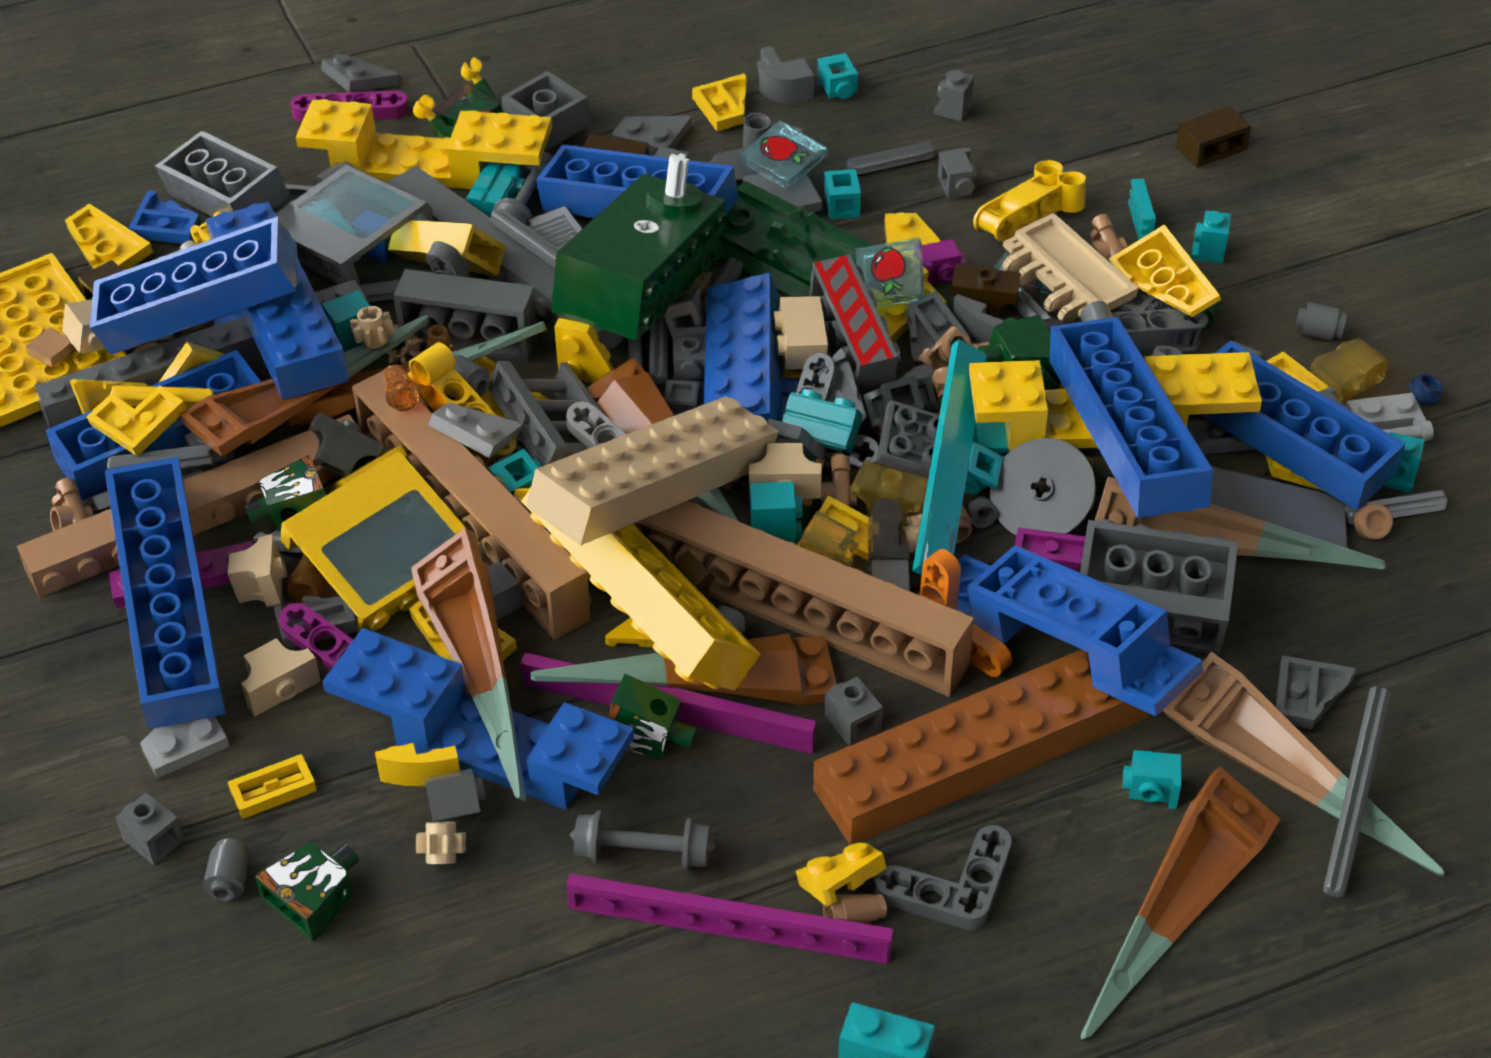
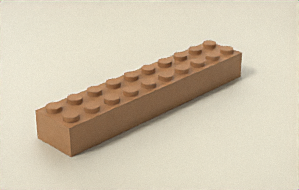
[352,368,592,641]
[633,501,974,697]

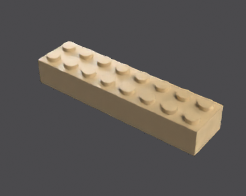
[526,396,779,546]

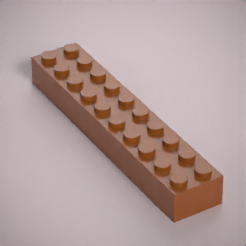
[813,649,1164,845]

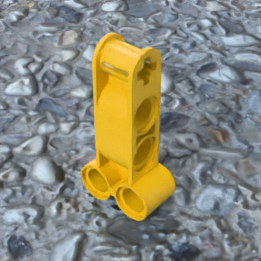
[973,160,1086,242]
[402,342,517,469]

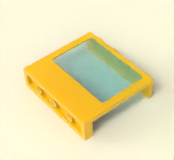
[280,451,480,633]

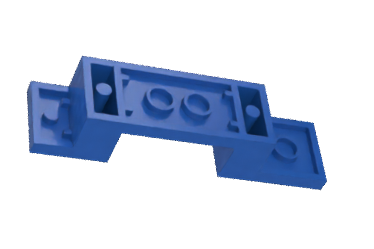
[917,545,1203,717]
[322,628,634,810]

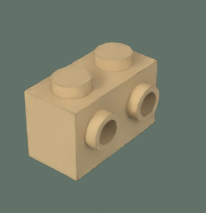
[773,296,828,370]

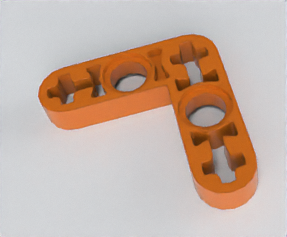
[920,549,1013,678]

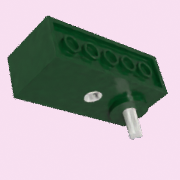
[551,153,727,340]

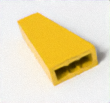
[388,220,507,277]

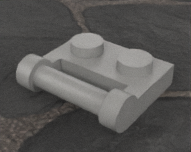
[1346,393,1434,442]

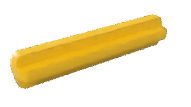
[110,385,214,409]

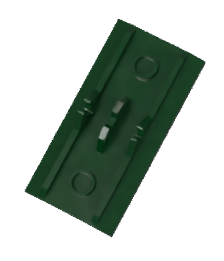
[717,181,881,297]

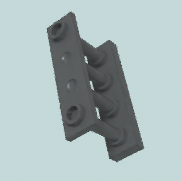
[488,361,615,466]

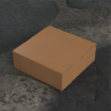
[26,327,76,368]

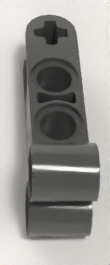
[1080,301,1208,356]

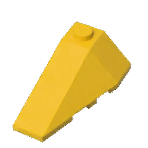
[1109,225,1222,317]

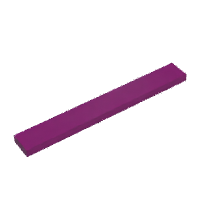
[520,653,816,754]
[566,874,893,964]

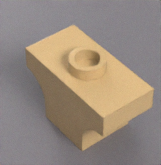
[749,443,822,499]
[228,534,287,607]
[241,638,321,717]

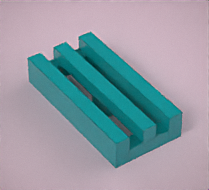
[1128,178,1156,240]

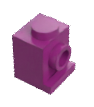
[915,239,967,285]

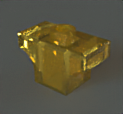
[851,460,928,528]

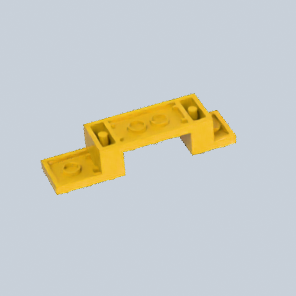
[295,99,552,190]
[969,352,1262,451]

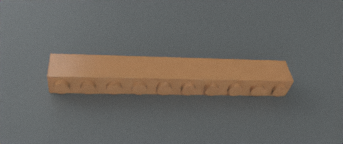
[17,414,370,598]

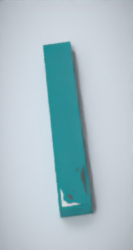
[912,339,987,576]

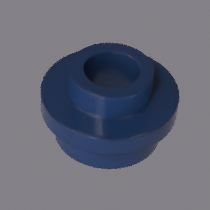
[1409,373,1443,404]

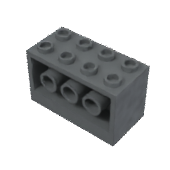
[1080,520,1238,655]

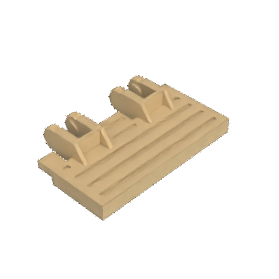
[1002,213,1138,324]

